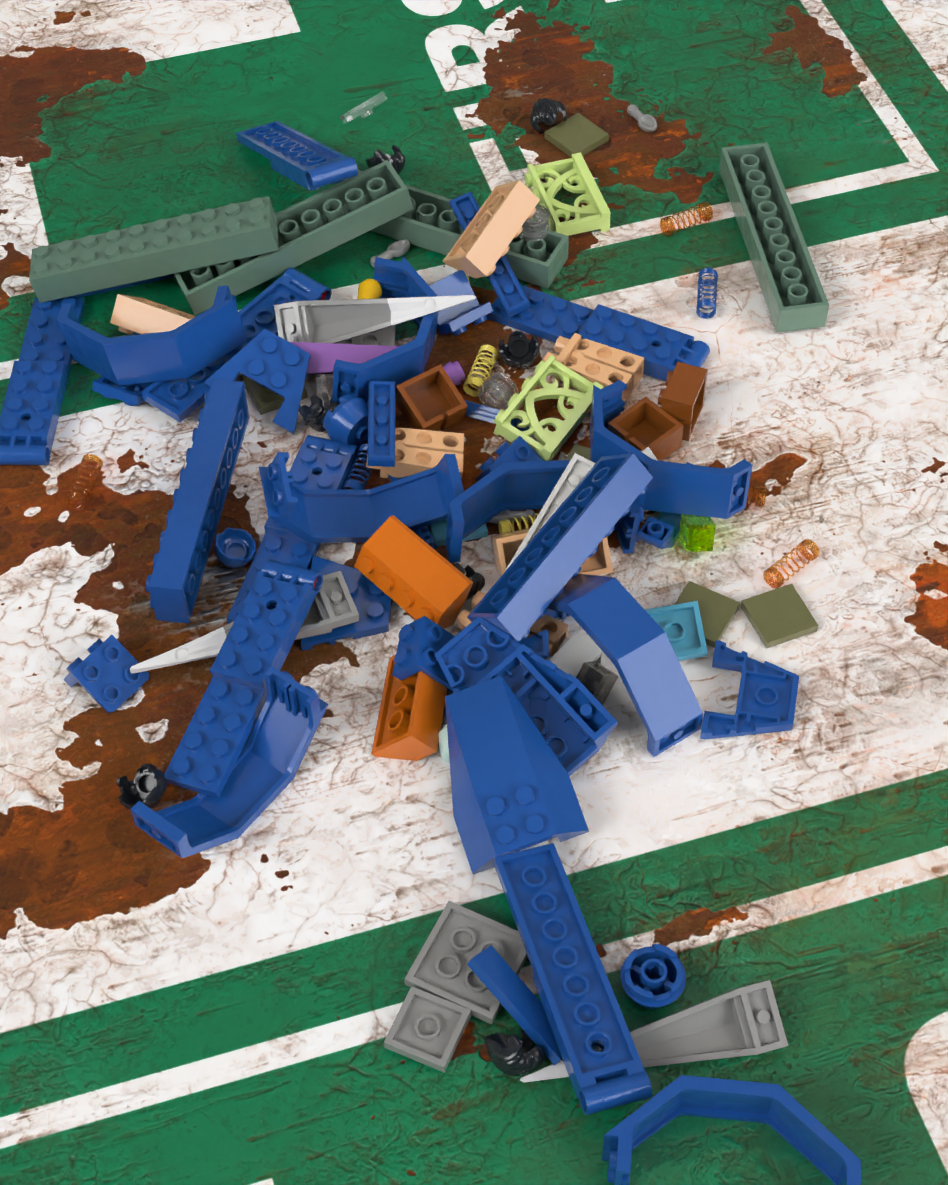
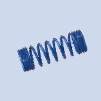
[696,268,718,319]
[342,444,373,490]

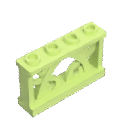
[524,152,611,236]
[494,355,604,461]

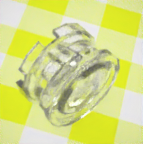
[518,204,550,241]
[478,372,519,410]

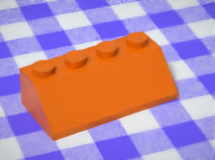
[354,515,474,629]
[371,655,447,761]

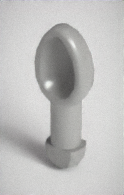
[627,104,657,133]
[370,239,410,268]
[488,509,535,524]

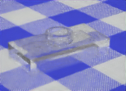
[340,91,387,124]

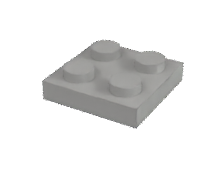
[384,986,471,1073]

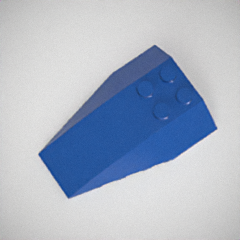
[434,616,618,776]
[445,676,589,875]

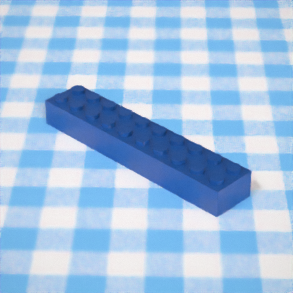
[146,379,250,624]

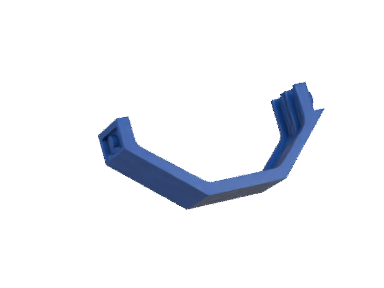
[332,257,439,404]
[57,285,247,386]
[589,380,753,519]
[259,452,464,543]
[445,460,646,563]
[546,573,703,757]
[130,666,328,858]
[602,1075,861,1185]

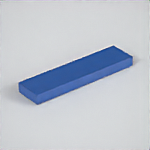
[367,381,395,467]
[467,945,562,1066]

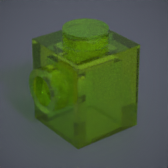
[678,514,716,552]

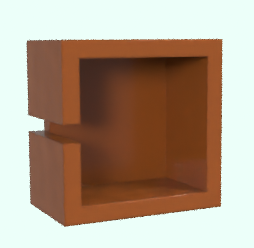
[658,362,708,441]
[395,364,468,431]
[608,397,684,461]

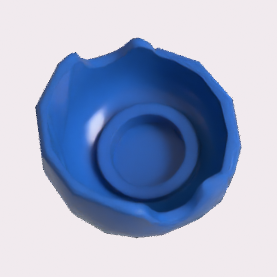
[214,527,256,568]

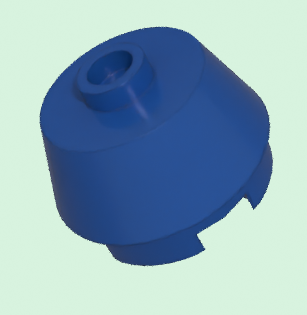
[323,394,368,446]
[620,944,686,1010]

